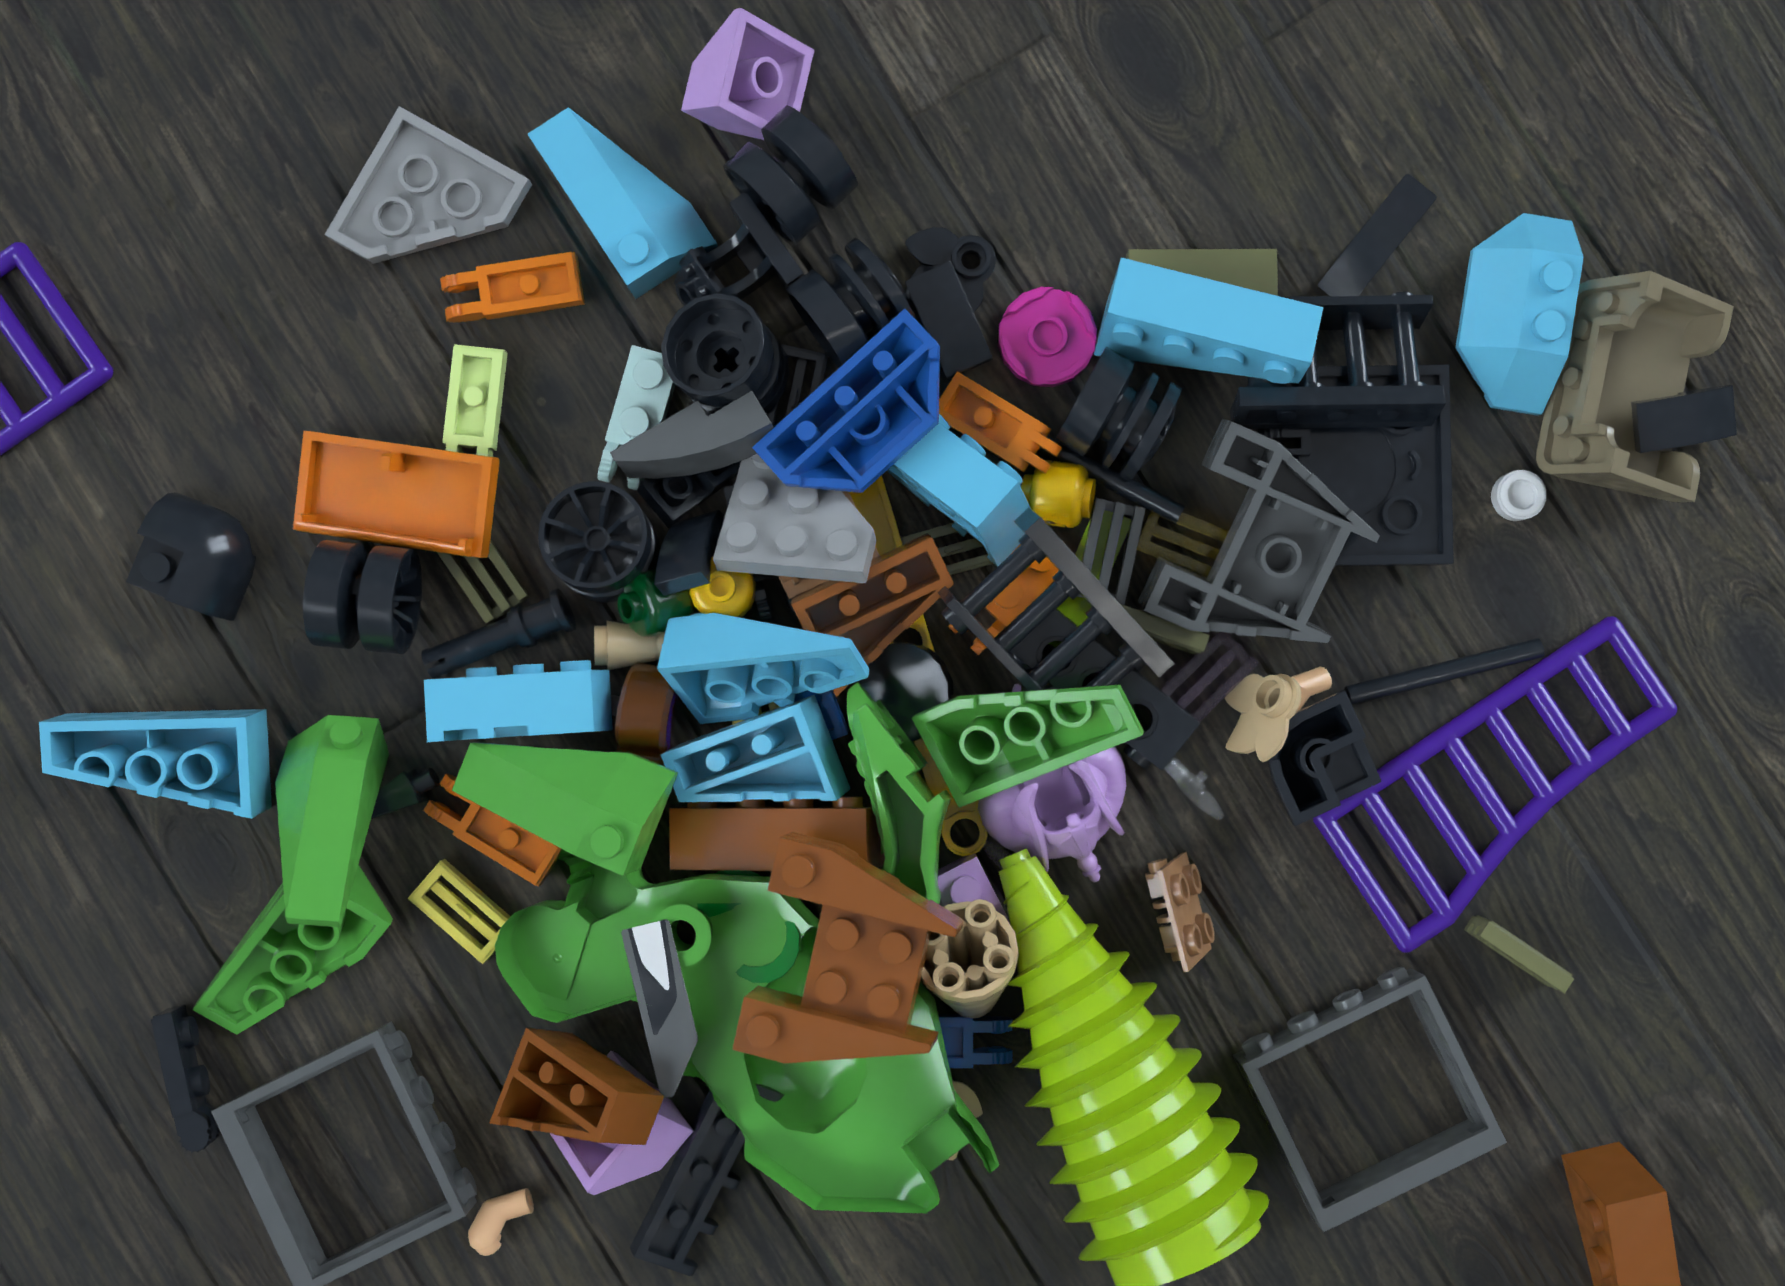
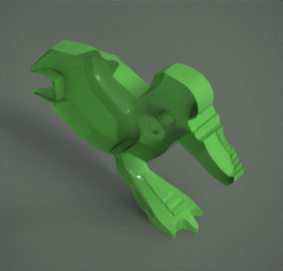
[495,682,999,1213]

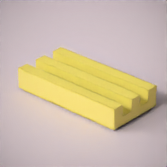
[408,859,511,964]

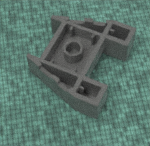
[1138,418,1380,643]

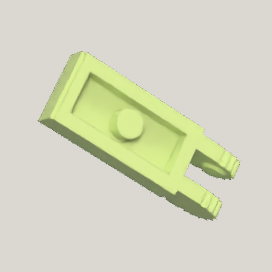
[442,344,508,457]

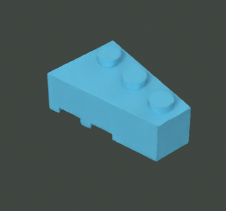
[887,414,1031,567]
[424,660,613,742]
[660,694,851,802]

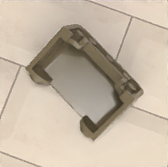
[1536,271,1734,502]

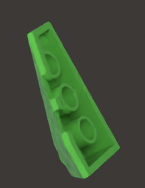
[912,685,1144,808]
[275,715,389,927]
[452,742,678,876]
[193,865,393,1035]

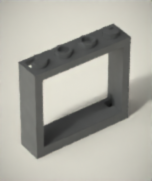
[1233,967,1507,1232]
[211,1021,477,1286]

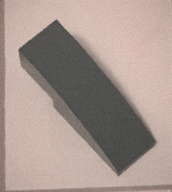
[610,391,774,479]

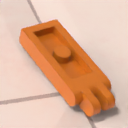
[939,371,1062,474]

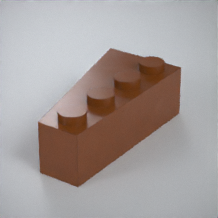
[669,796,885,871]
[1561,1141,1681,1286]

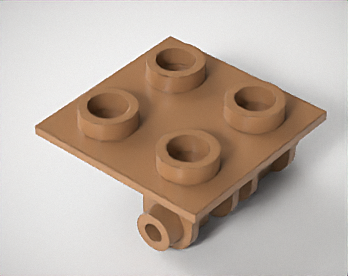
[1145,852,1214,972]

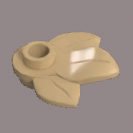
[1224,674,1301,762]

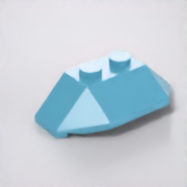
[1455,213,1584,416]

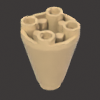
[921,899,1019,1018]

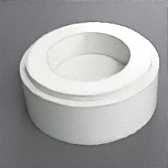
[1491,470,1546,521]

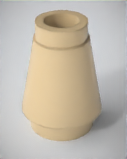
[594,621,665,670]

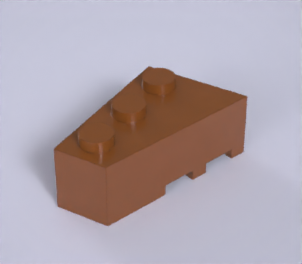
[791,533,954,697]
[489,1028,664,1145]

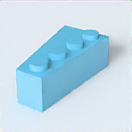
[1094,257,1323,384]
[39,709,272,819]

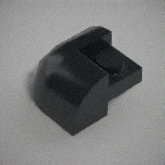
[126,492,256,621]
[1267,690,1382,826]

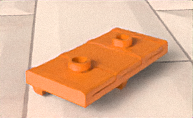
[293,430,499,558]

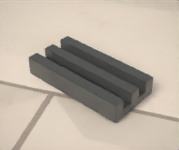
[1078,498,1146,605]

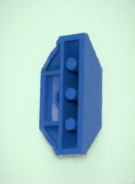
[752,309,940,493]

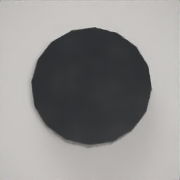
[855,642,954,742]

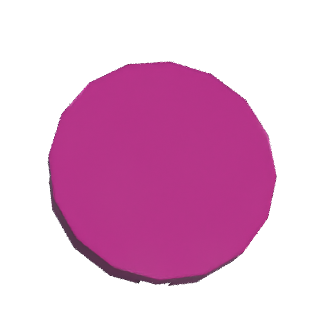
[998,287,1097,387]

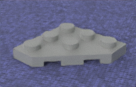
[324,106,532,264]
[713,454,877,583]

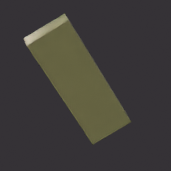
[1126,249,1278,296]

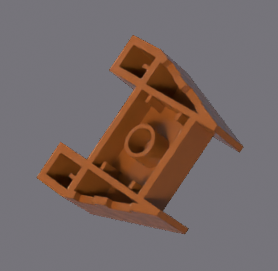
[732,832,964,1063]

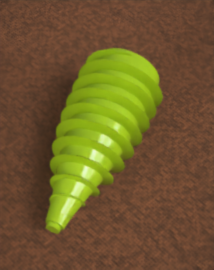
[999,848,1269,1286]

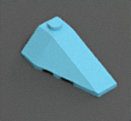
[528,107,718,299]

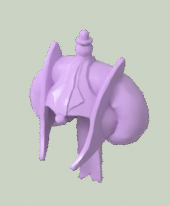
[978,684,1126,882]

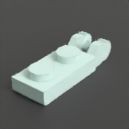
[597,345,675,491]

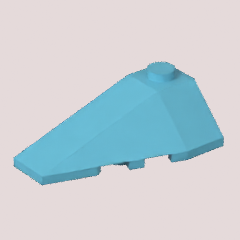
[657,613,869,724]

